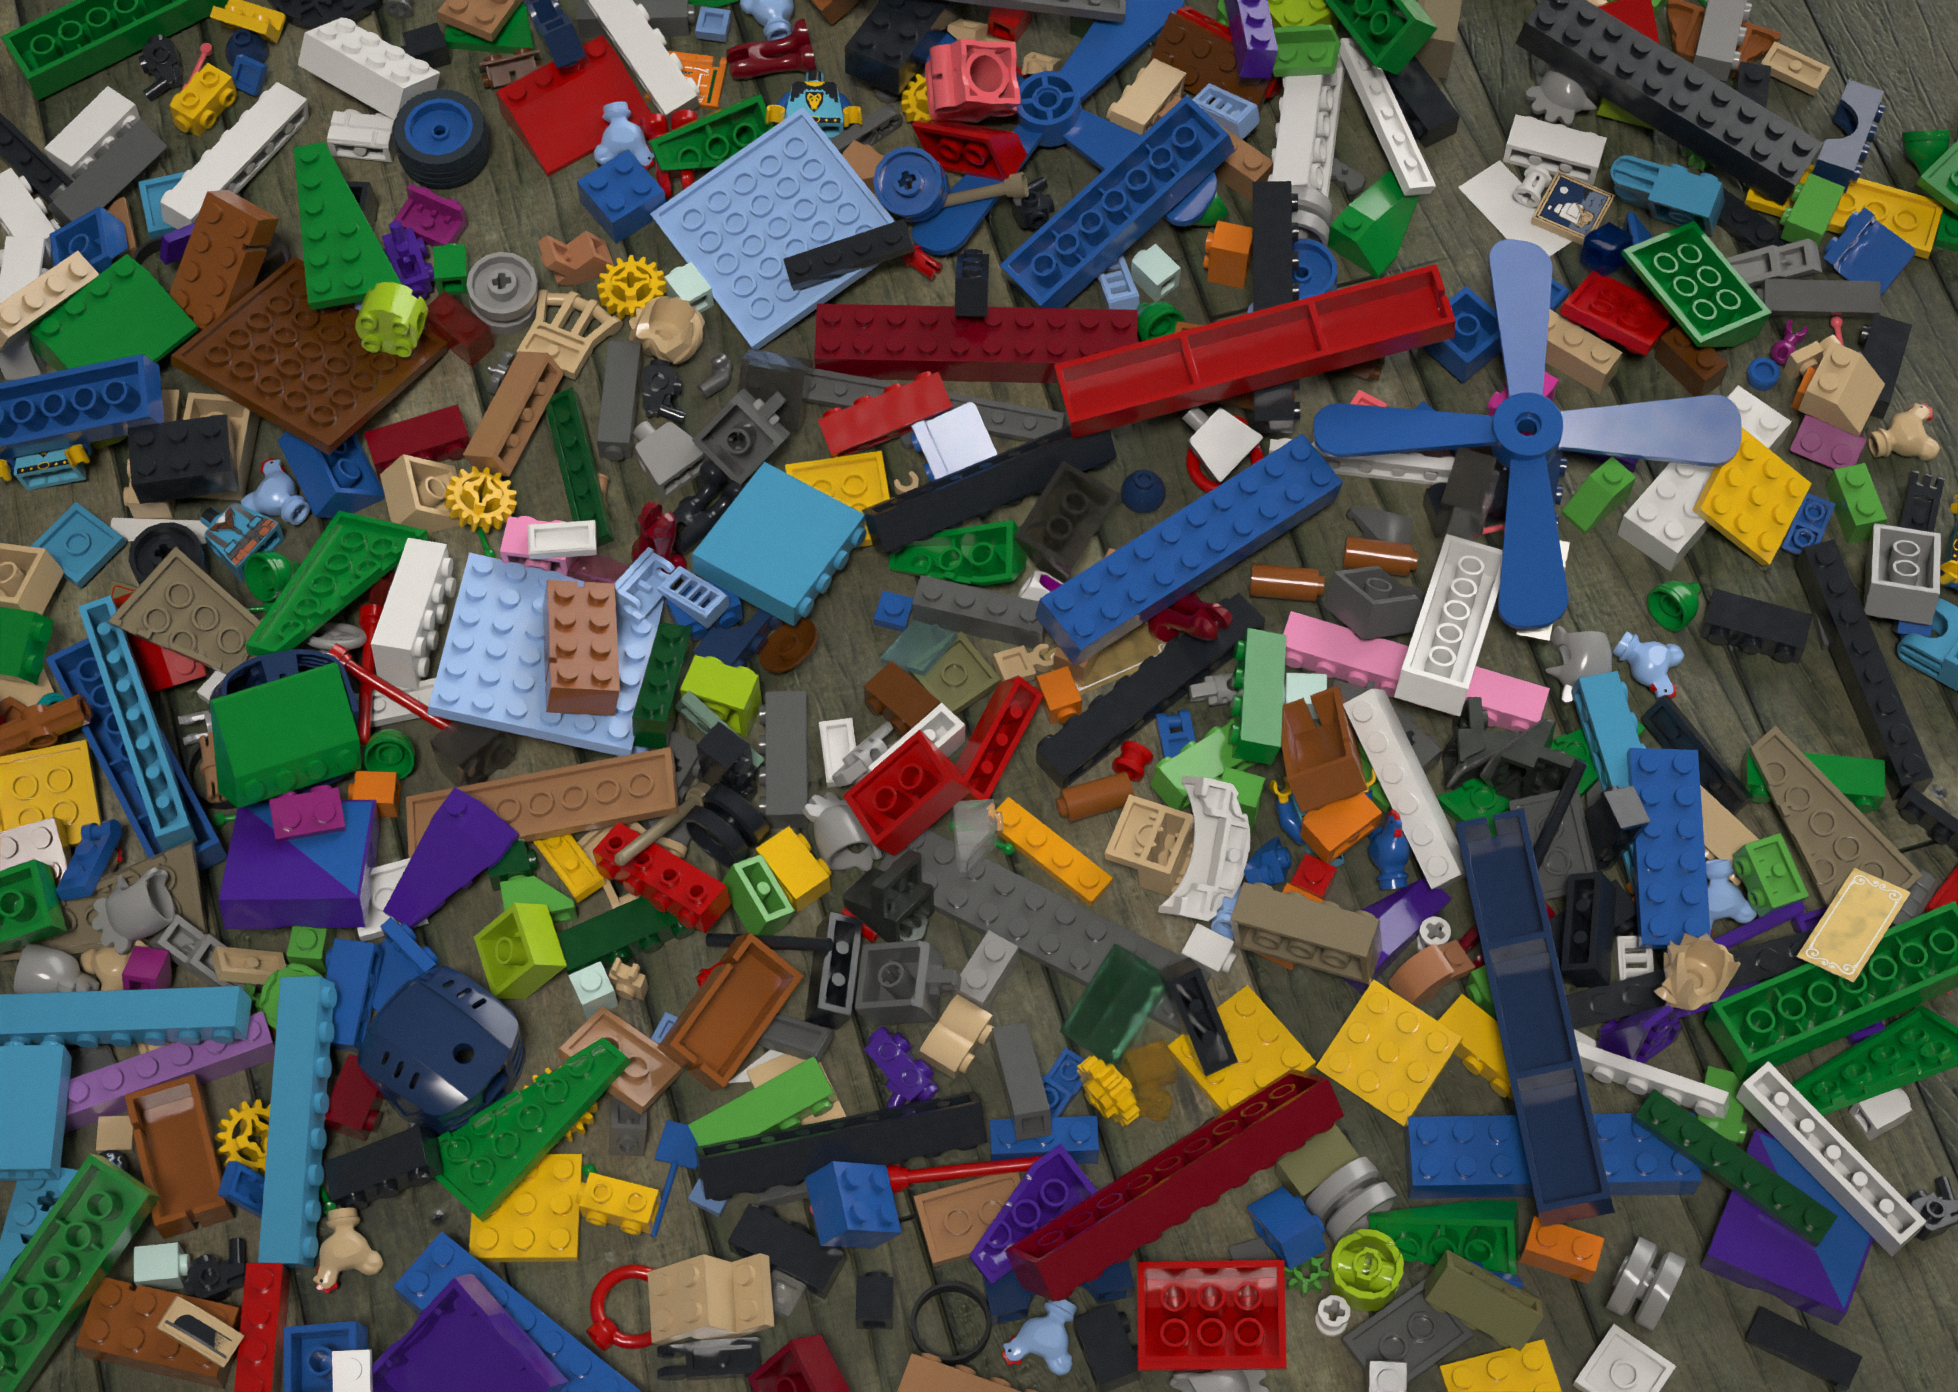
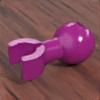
[1771,319,1808,365]

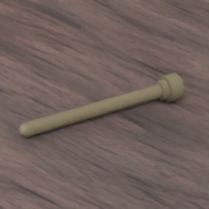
[884,172,1029,218]
[614,782,711,866]

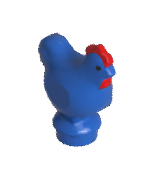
[1368,810,1410,890]

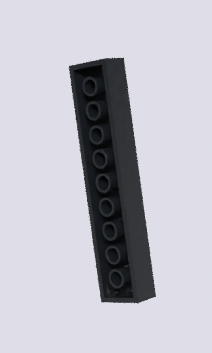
[1515,0,1824,206]

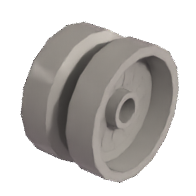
[1292,185,1333,248]
[466,252,539,335]
[1305,1156,1399,1245]
[1605,1236,1687,1331]

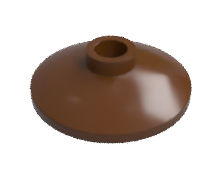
[759,619,818,673]

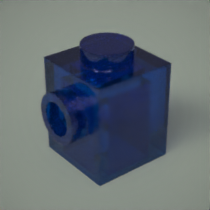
[1580,222,1633,277]

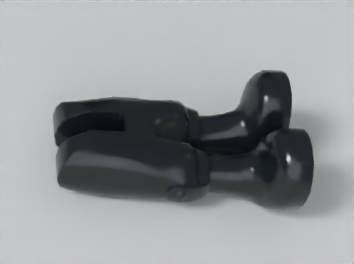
[673,461,743,556]

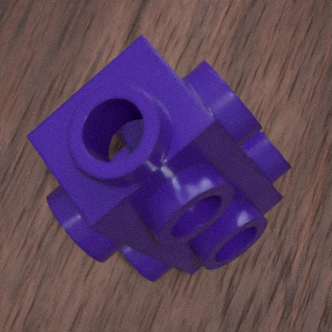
[382,221,435,299]
[864,1026,939,1109]

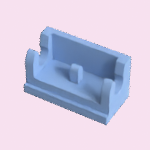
[615,547,675,626]

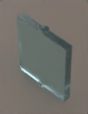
[880,620,958,676]

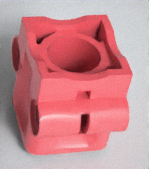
[925,39,1021,123]

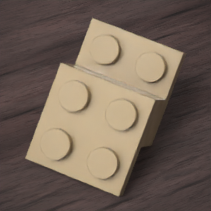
[1105,794,1194,897]
[648,1253,774,1345]

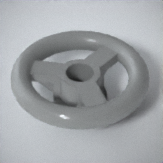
[303,622,367,653]

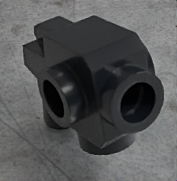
[139,35,183,101]
[1008,177,1054,230]
[642,359,687,424]
[1906,1176,1958,1241]
[182,1238,246,1302]

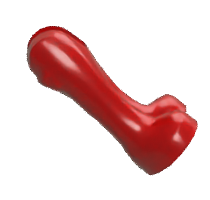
[640,110,698,198]

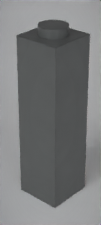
[577,0,695,38]
[1754,279,1881,319]
[597,341,644,461]
[992,1022,1052,1141]

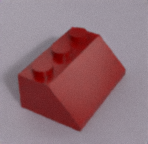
[912,120,1027,181]
[113,592,208,694]
[843,730,972,856]

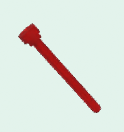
[357,604,383,746]
[328,643,469,742]
[886,1155,1044,1193]

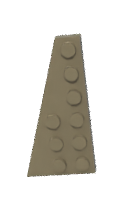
[106,547,261,675]
[0,839,208,961]

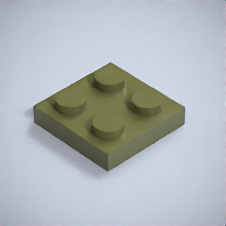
[908,631,1001,715]

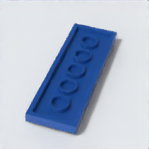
[1627,748,1711,949]

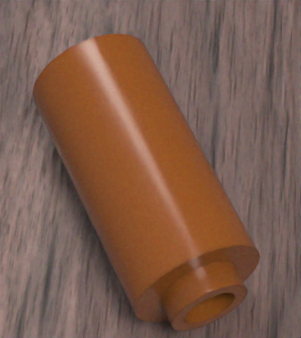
[1343,536,1419,577]
[1250,563,1325,602]
[1055,771,1134,823]

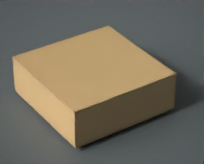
[96,1116,135,1154]

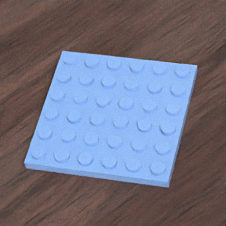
[650,107,895,352]
[427,553,665,756]

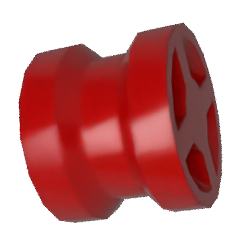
[1112,741,1153,782]

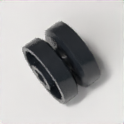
[129,522,210,585]
[681,783,770,869]

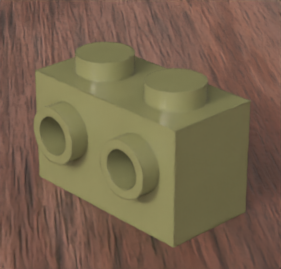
[1275,1124,1361,1204]

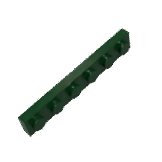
[546,387,614,548]
[1632,1089,1838,1248]

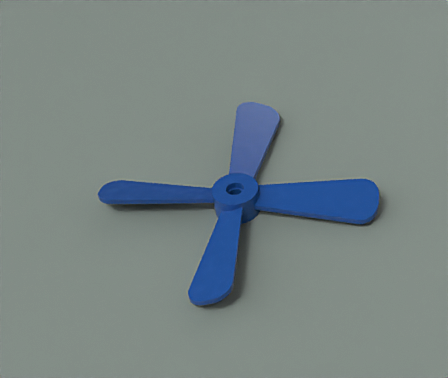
[912,0,1217,255]
[1313,239,1742,630]

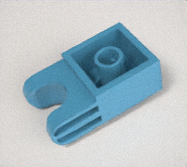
[1610,155,1725,236]
[1897,598,1958,691]
[0,1167,78,1283]

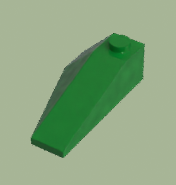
[648,94,774,171]
[1327,169,1421,279]
[889,520,1027,586]
[1369,1200,1519,1275]

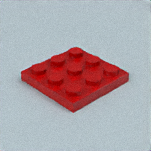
[1559,270,1675,356]

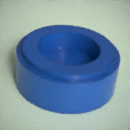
[1746,357,1780,391]

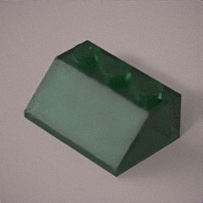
[1059,943,1166,1070]

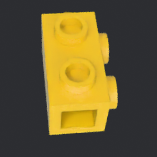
[169,63,238,137]
[576,1172,662,1235]

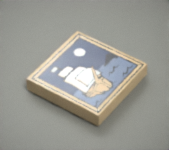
[1531,171,1615,248]

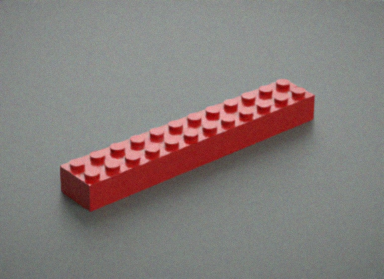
[1054,264,1456,439]

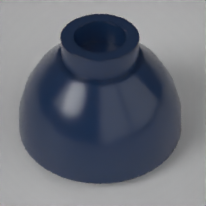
[225,29,269,67]
[1120,469,1166,513]

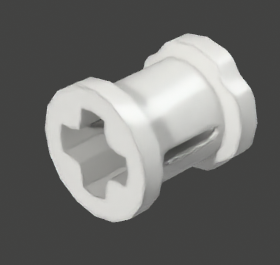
[1513,166,1552,208]
[1416,916,1451,952]
[1315,1295,1350,1337]

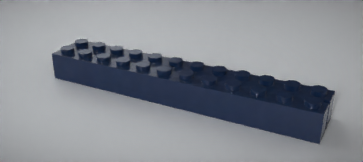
[1455,808,1615,1227]

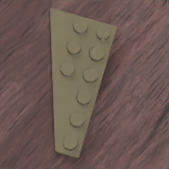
[1749,725,1923,909]

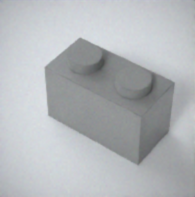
[953,930,1019,1011]

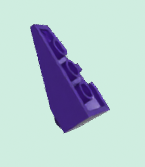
[383,787,520,929]
[1340,877,1452,995]
[1596,1004,1682,1064]
[969,1143,1097,1286]

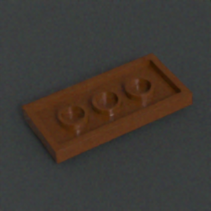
[1146,11,1275,112]

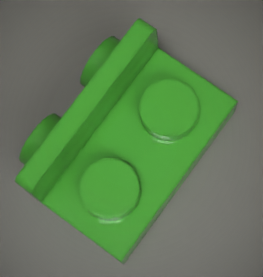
[1272,24,1341,77]
[1733,833,1809,917]

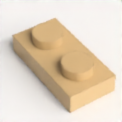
[1761,41,1830,96]
[212,946,286,985]

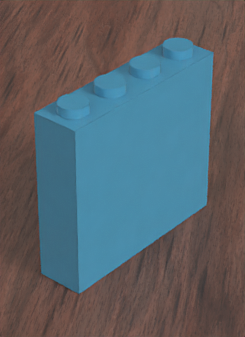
[692,462,867,626]
[0,1041,72,1181]

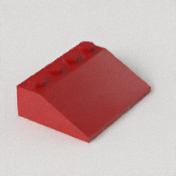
[496,35,651,177]
[1137,1260,1287,1371]

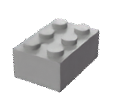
[1864,523,1941,625]

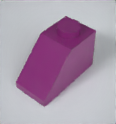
[122,946,172,990]

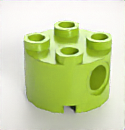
[355,282,428,357]
[1328,1229,1404,1312]

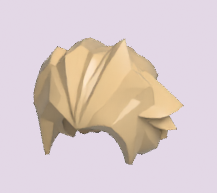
[629,296,705,365]
[1654,933,1740,1011]

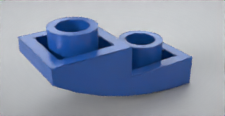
[1781,493,1836,556]
[1244,837,1292,886]
[1042,1047,1085,1117]

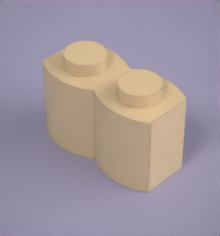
[919,994,994,1079]

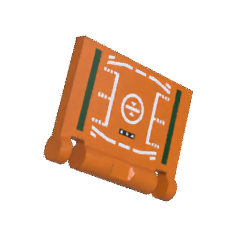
[645,51,728,110]

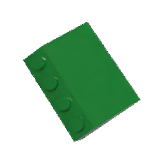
[1621,221,1772,347]
[28,254,198,371]
[210,662,361,809]

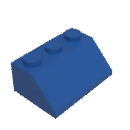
[278,431,385,518]

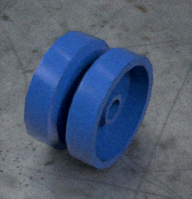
[873,146,949,223]
[1292,239,1337,300]

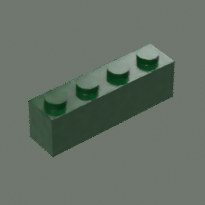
[632,622,693,749]
[557,896,696,977]

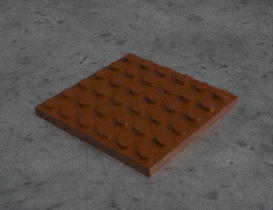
[171,256,448,455]

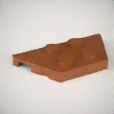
[1666,0,1782,78]

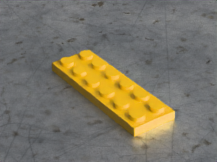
[1745,164,1944,259]

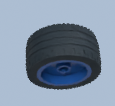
[393,89,490,189]

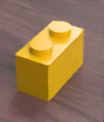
[756,826,832,913]

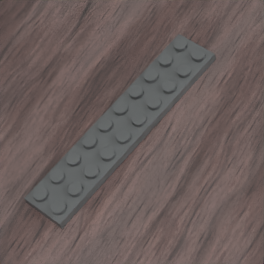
[878,829,1211,1034]

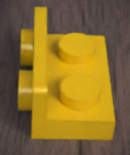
[210,0,286,44]

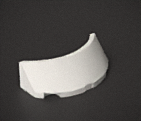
[1158,776,1250,921]

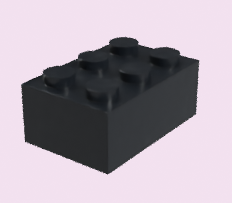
[128,414,239,504]

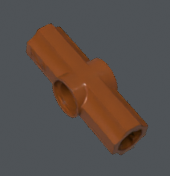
[0,694,93,757]

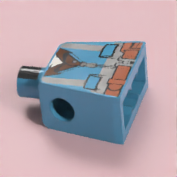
[200,503,285,583]

